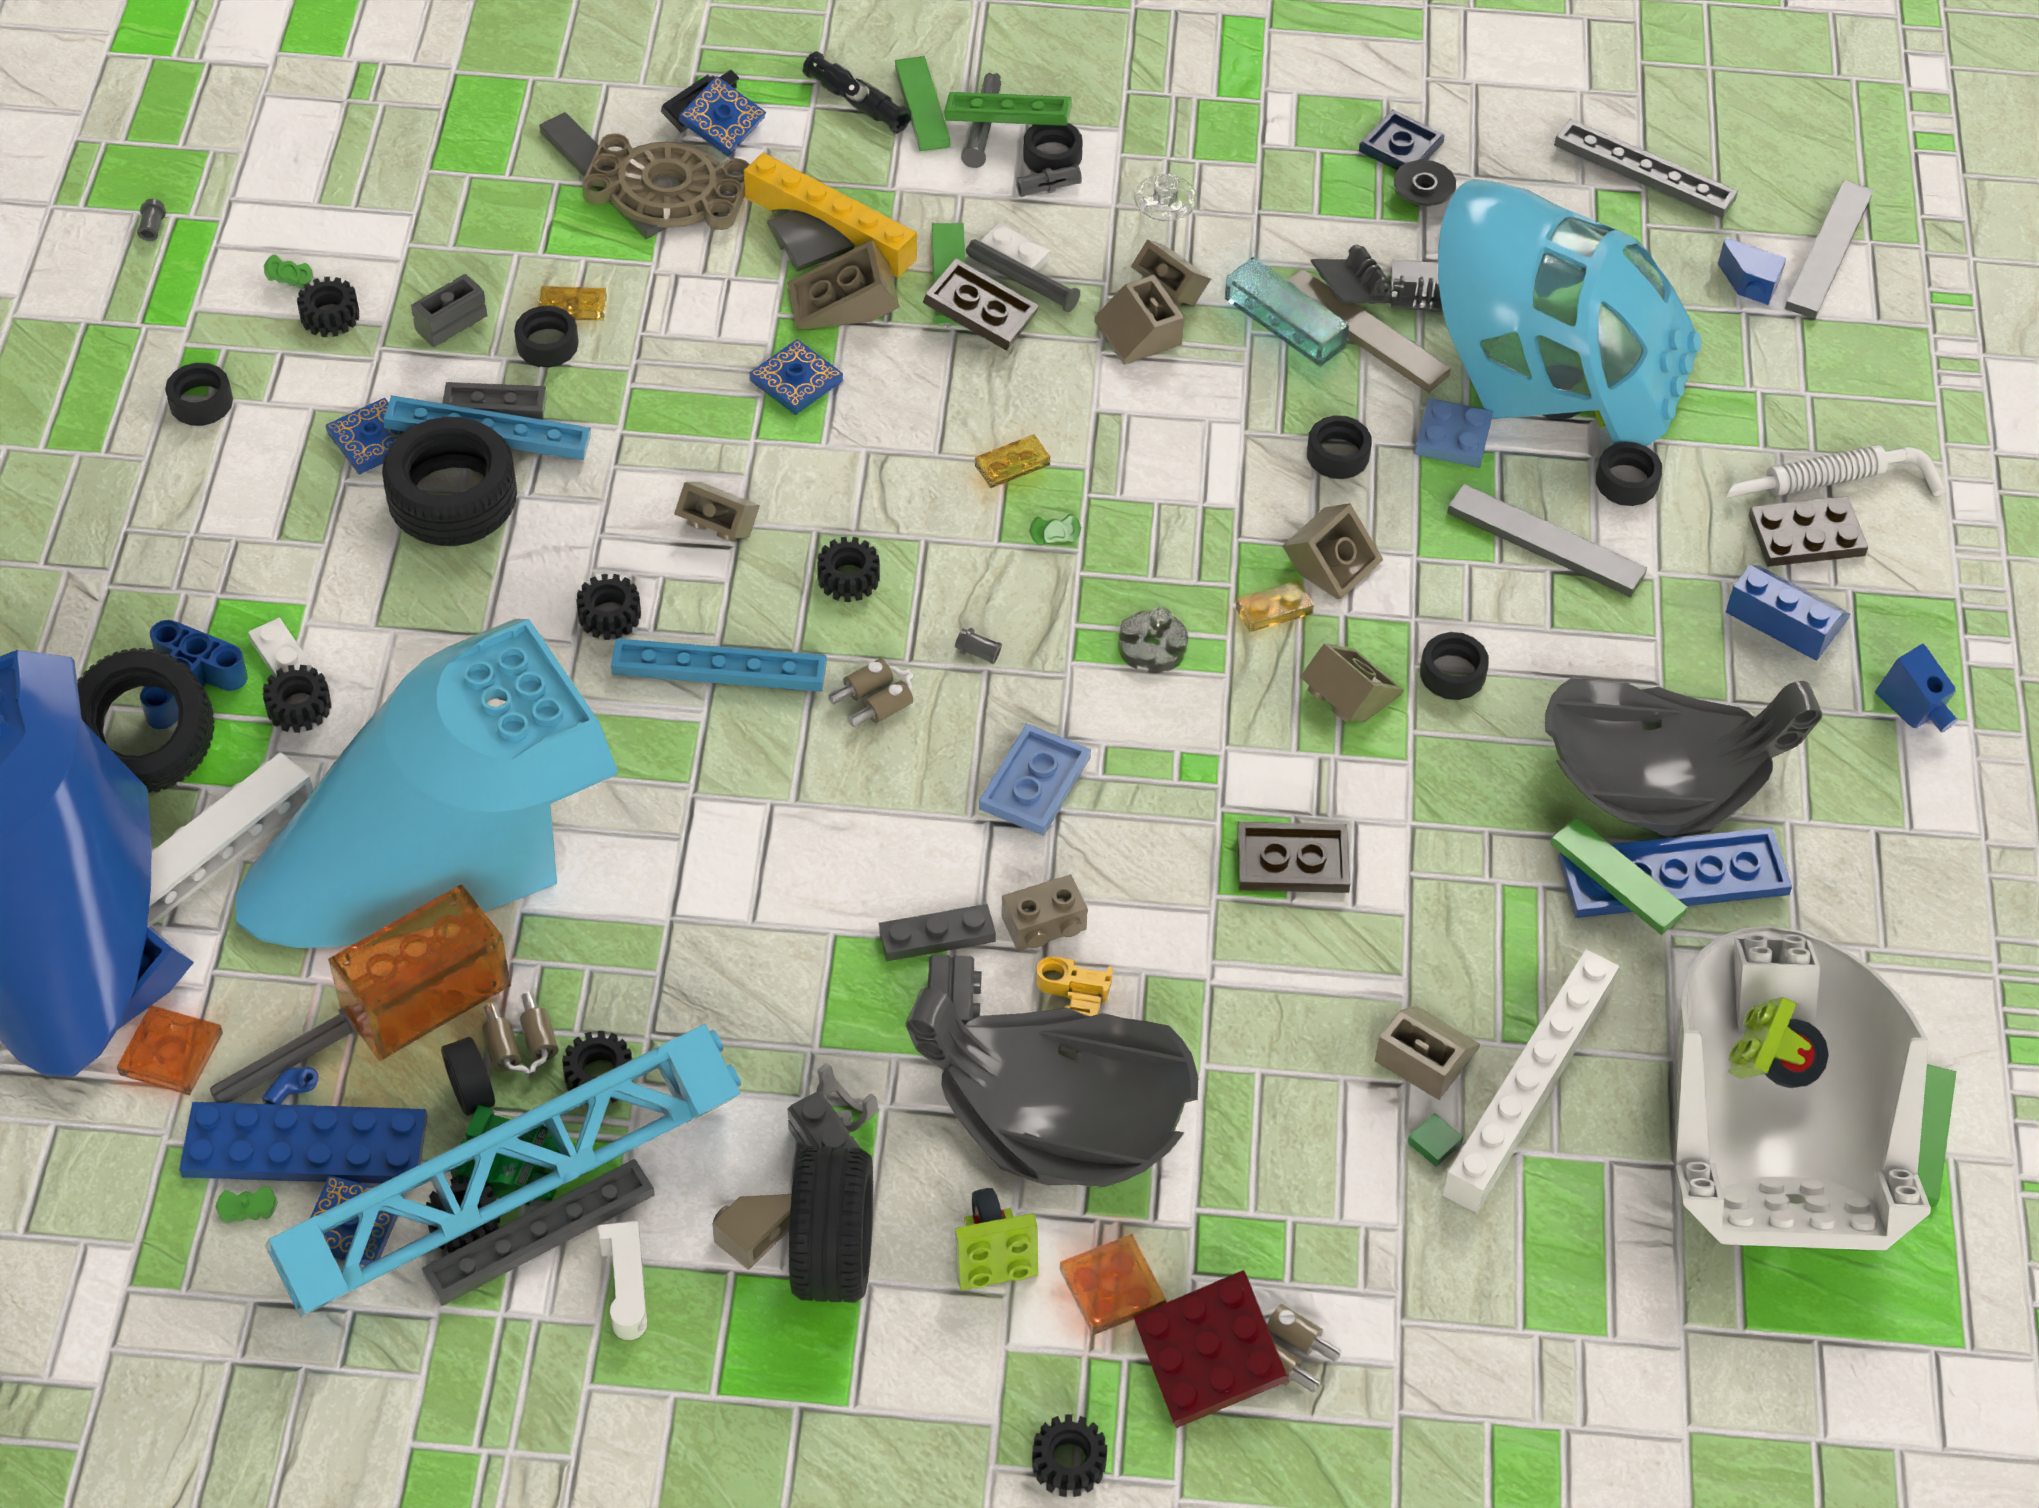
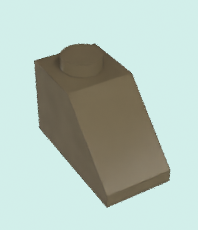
[712,1194,792,1270]

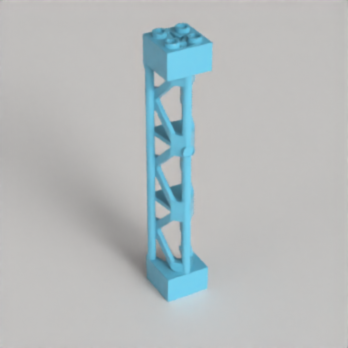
[265,1023,741,1318]

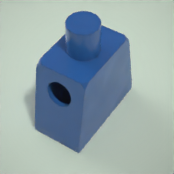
[1875,643,1958,733]

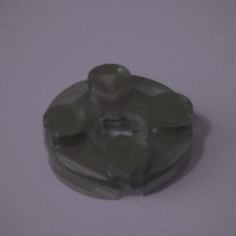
[1118,607,1188,674]

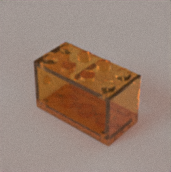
[328,884,511,1062]

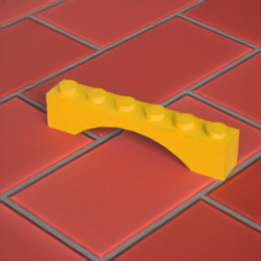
[744,152,917,278]

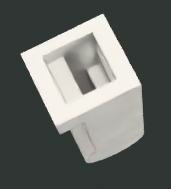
[598,1221,647,1340]

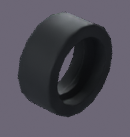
[1023,122,1083,173]
[514,306,579,368]
[165,363,233,426]
[1307,415,1372,479]
[1596,442,1662,506]
[1420,632,1489,700]
[441,1037,495,1116]

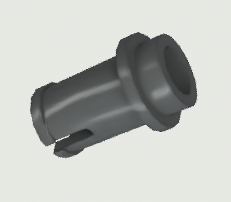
[137,199,166,241]
[955,628,1002,664]

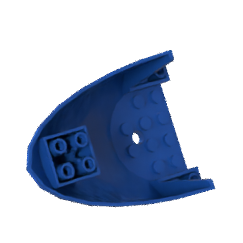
[0,650,152,1076]

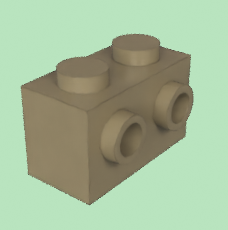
[1131,239,1211,306]
[674,482,760,542]
[1001,874,1088,951]

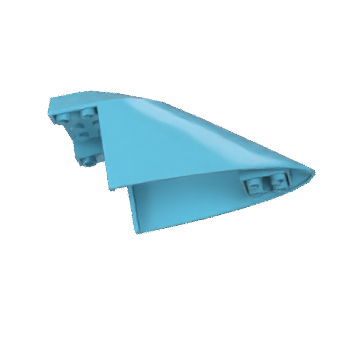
[235,619,618,948]

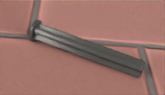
[961,72,1001,168]
[966,239,1080,312]
[210,1008,357,1103]

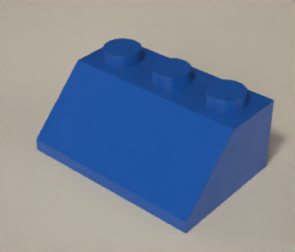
[1725,565,1851,661]

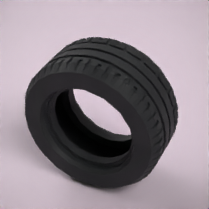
[382,417,517,546]
[77,648,215,793]
[789,1146,873,1302]

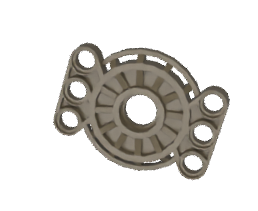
[583,133,750,230]

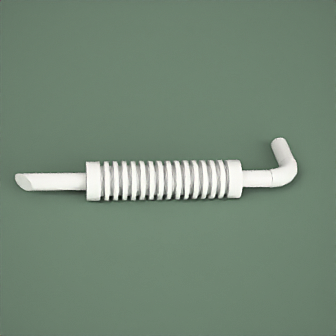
[1725,445,1946,499]

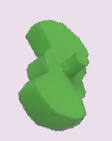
[263,255,313,289]
[1029,514,1082,545]
[216,1186,278,1223]

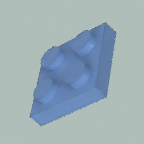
[1415,398,1493,468]

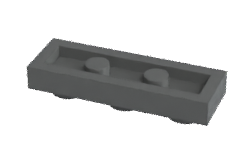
[442,382,547,420]
[879,904,996,962]

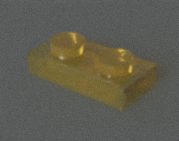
[538,286,607,321]
[975,434,1050,488]
[1236,580,1314,633]

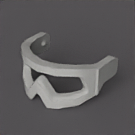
[816,1063,879,1132]

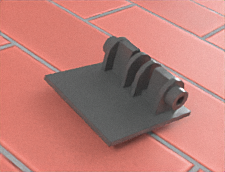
[1310,244,1392,304]
[1391,259,1443,312]

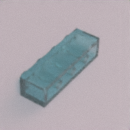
[1224,257,1349,367]

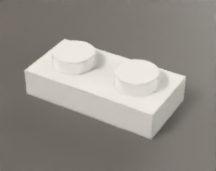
[980,223,1050,272]
[248,617,312,678]

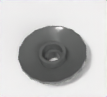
[1394,159,1456,206]

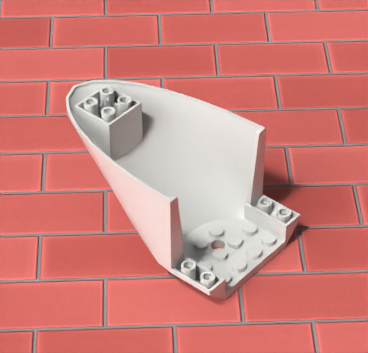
[1675,926,1931,1250]

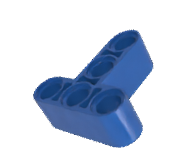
[140,620,248,730]

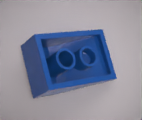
[118,924,194,1029]

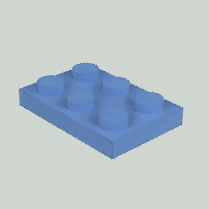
[979,723,1091,836]

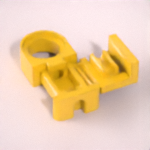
[1036,956,1113,1016]

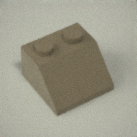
[1283,503,1383,599]
[1300,643,1404,722]

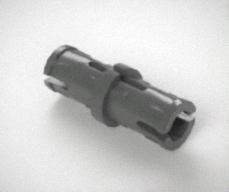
[1016,164,1082,197]

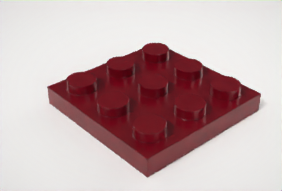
[1133,1270,1290,1428]

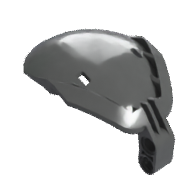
[1545,678,1822,837]
[905,988,1199,1187]

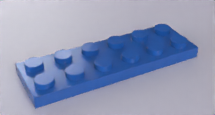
[1558,827,1792,918]
[179,1102,428,1184]

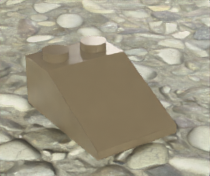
[787,240,900,330]

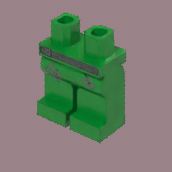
[450,1105,561,1206]

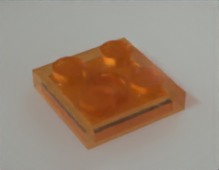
[117,1005,223,1095]
[1059,1234,1166,1335]

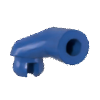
[262,1067,319,1104]

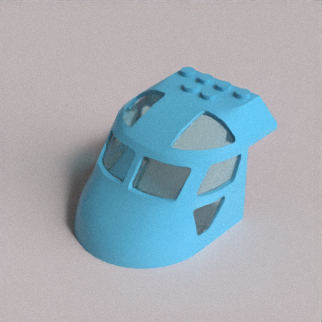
[1438,179,1702,446]

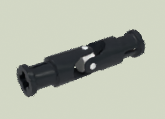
[802,51,911,133]

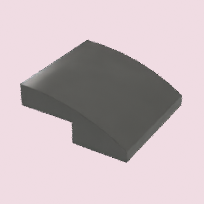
[767,210,855,272]

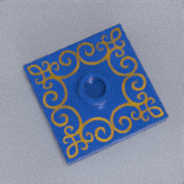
[678,76,766,157]
[749,339,843,415]
[325,398,404,475]
[310,1175,404,1266]

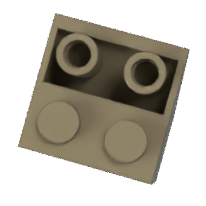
[1094,275,1184,365]
[1375,1006,1480,1100]

